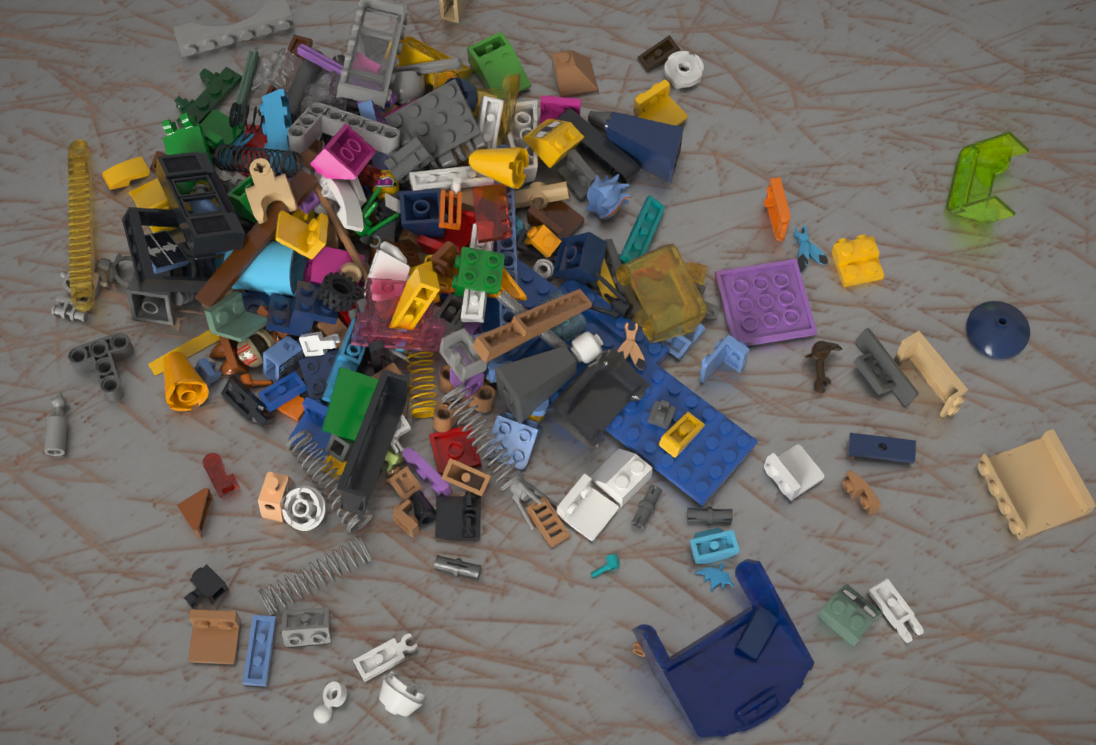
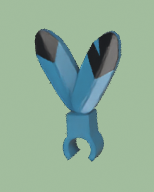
[217,131,254,167]
[794,225,828,270]

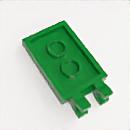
[161,113,214,195]

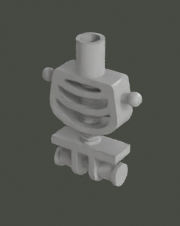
[52,257,109,322]

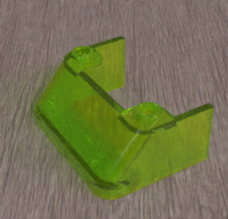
[946,131,1029,224]

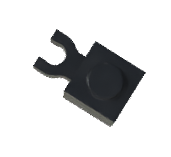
[184,564,229,609]

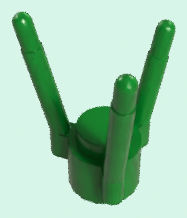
[354,187,400,237]

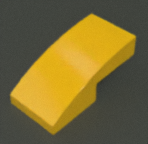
[102,156,150,190]

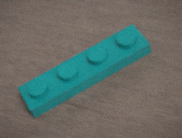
[619,195,666,270]

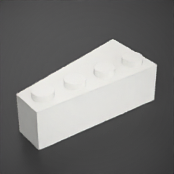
[499,100,538,183]

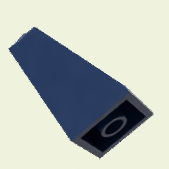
[604,112,684,183]

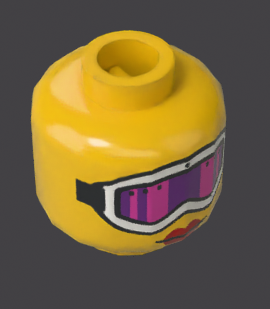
[373,170,400,201]

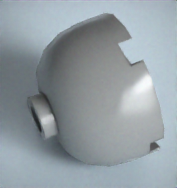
[389,71,426,106]

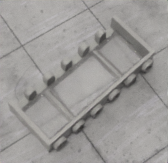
[336,0,409,109]

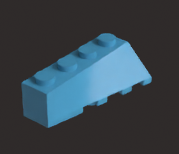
[260,89,298,177]

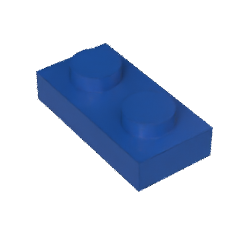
[258,371,307,412]

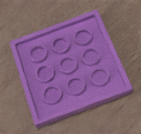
[714,259,817,346]

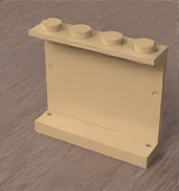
[978,429,1096,540]

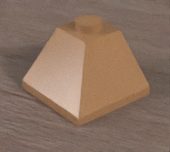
[552,50,599,98]

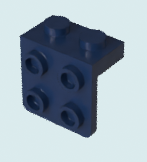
[299,348,339,400]

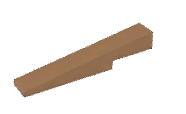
[473,289,592,363]

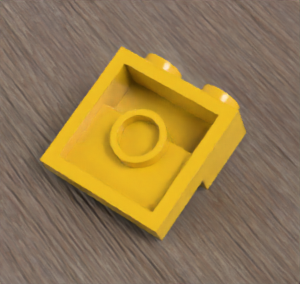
[831,234,885,287]

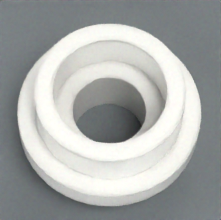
[533,258,554,279]

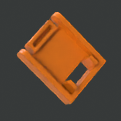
[763,177,791,241]

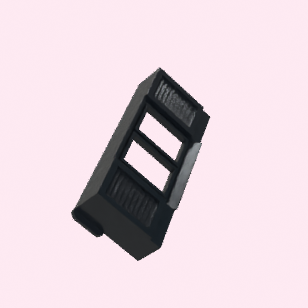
[156,152,245,260]

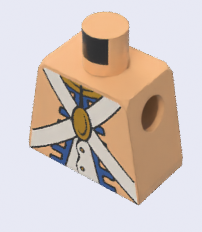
[258,472,295,522]

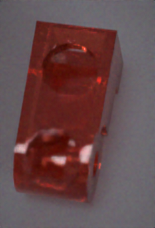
[202,453,240,498]

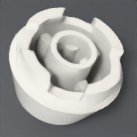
[282,486,327,531]
[379,671,426,717]

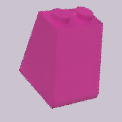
[304,246,367,294]

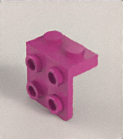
[539,95,581,125]

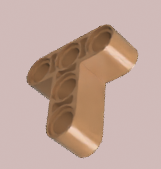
[433,365,495,433]

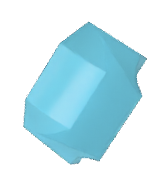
[689,527,740,564]

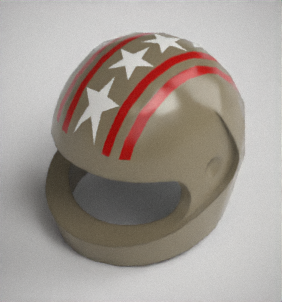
[237,328,276,367]

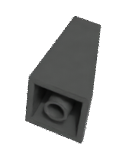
[126,269,174,325]
[495,346,578,424]

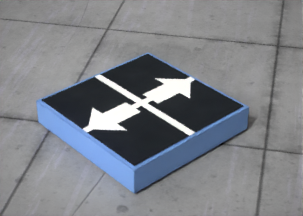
[145,230,189,274]

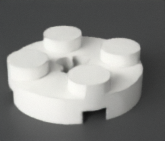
[664,51,704,89]

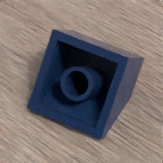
[399,189,444,238]
[552,232,607,283]

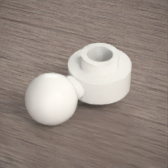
[313,682,347,723]

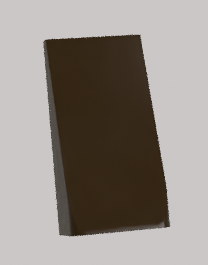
[637,35,681,72]

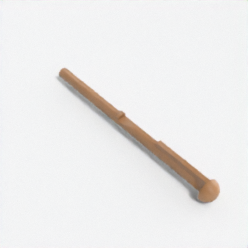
[312,175,389,313]

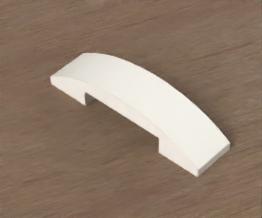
[314,171,364,232]

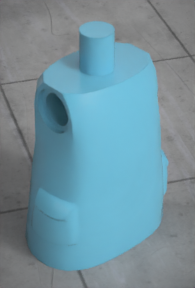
[215,240,307,297]

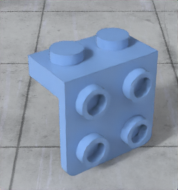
[699,335,750,384]
[485,411,543,470]

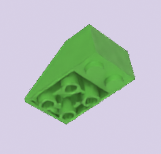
[467,32,531,100]

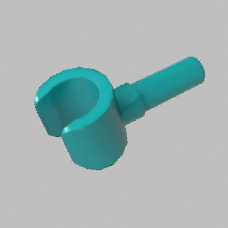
[590,554,620,578]

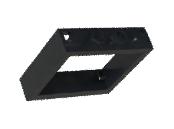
[122,207,217,293]

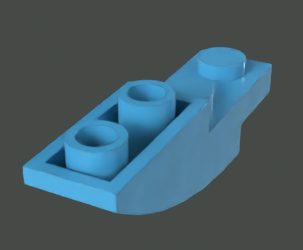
[322,318,373,402]

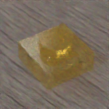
[683,261,708,286]

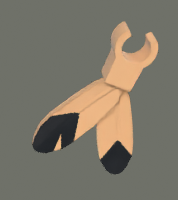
[612,323,645,370]

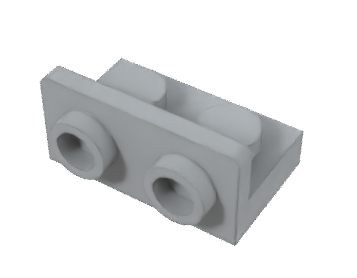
[282,607,331,647]

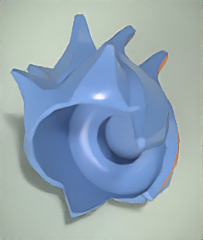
[585,174,632,220]

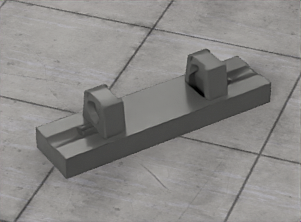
[604,239,642,320]

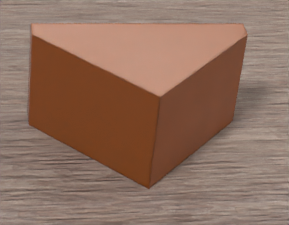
[177,488,213,538]

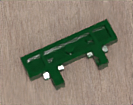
[174,67,242,128]

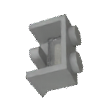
[439,328,488,384]

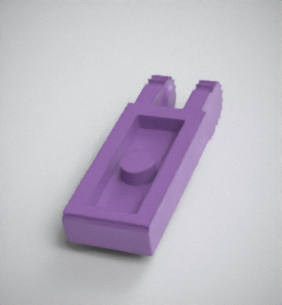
[402,447,452,496]

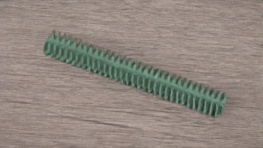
[233,50,260,120]

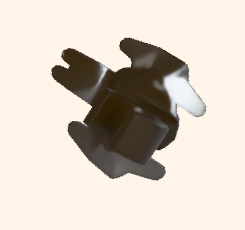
[805,341,843,394]

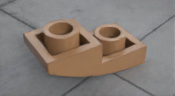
[842,470,881,516]

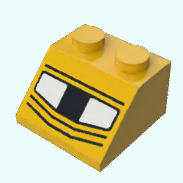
[522,119,584,168]

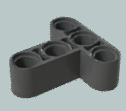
[68,332,134,402]

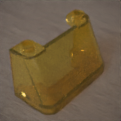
[616,244,706,343]

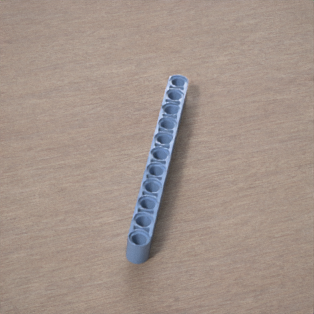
[495,145,520,354]

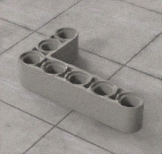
[288,103,400,154]

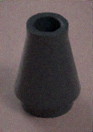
[411,491,436,526]

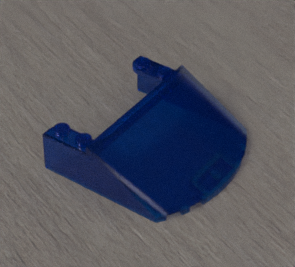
[632,559,815,737]

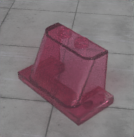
[351,278,445,352]

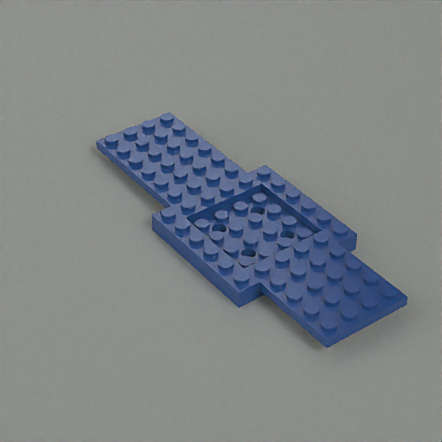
[440,241,758,506]

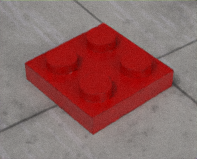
[429,425,482,476]

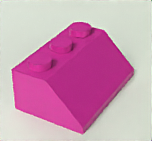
[310,123,376,180]

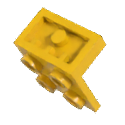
[275,210,329,260]

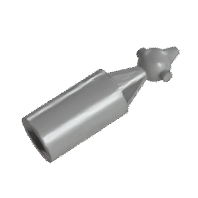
[44,392,68,456]

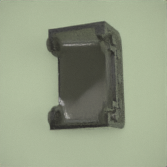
[545,348,649,448]

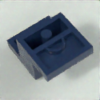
[266,280,340,336]

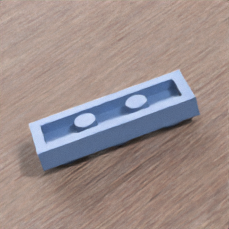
[242,615,277,687]

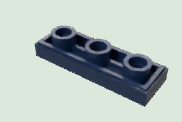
[848,433,916,464]

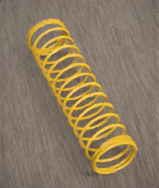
[405,309,438,418]

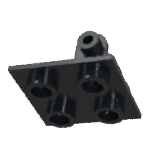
[435,491,481,539]

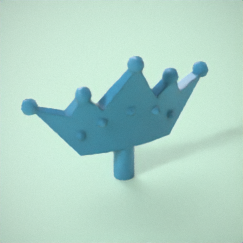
[696,564,734,591]

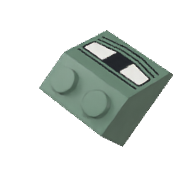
[818,584,883,647]

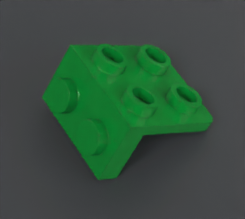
[195,110,245,155]
[451,246,505,297]

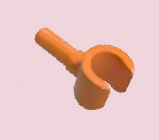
[240,374,271,390]

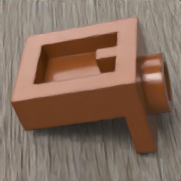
[431,241,460,279]

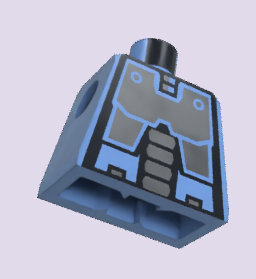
[263,336,303,383]

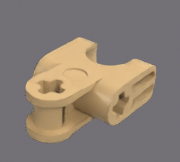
[245,158,298,224]

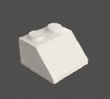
[590,449,652,508]

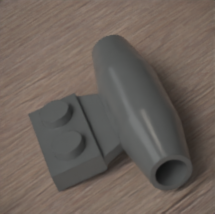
[286,49,340,120]

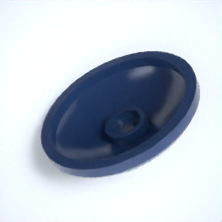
[966,301,1030,359]

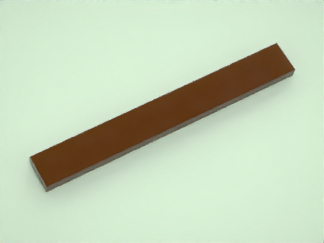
[195,170,319,308]

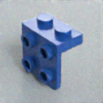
[288,397,332,460]

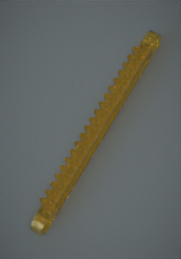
[67,140,95,312]

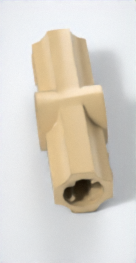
[506,181,570,209]

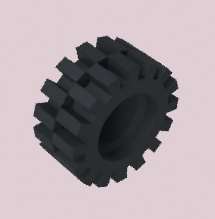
[318,272,360,312]

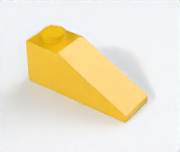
[389,266,440,336]

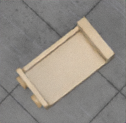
[894,331,968,418]

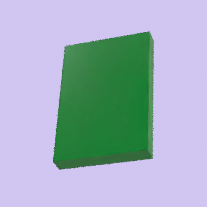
[321,367,379,442]

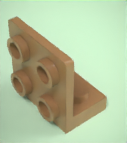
[188,609,241,664]

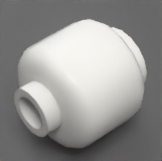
[570,331,603,364]

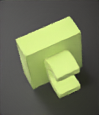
[384,447,404,472]

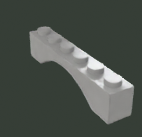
[173,0,294,57]

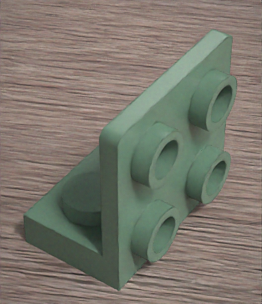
[205,291,267,342]

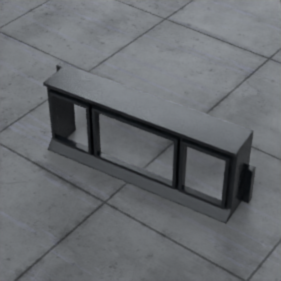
[337,369,410,520]

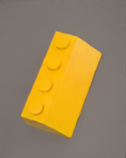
[384,35,474,88]

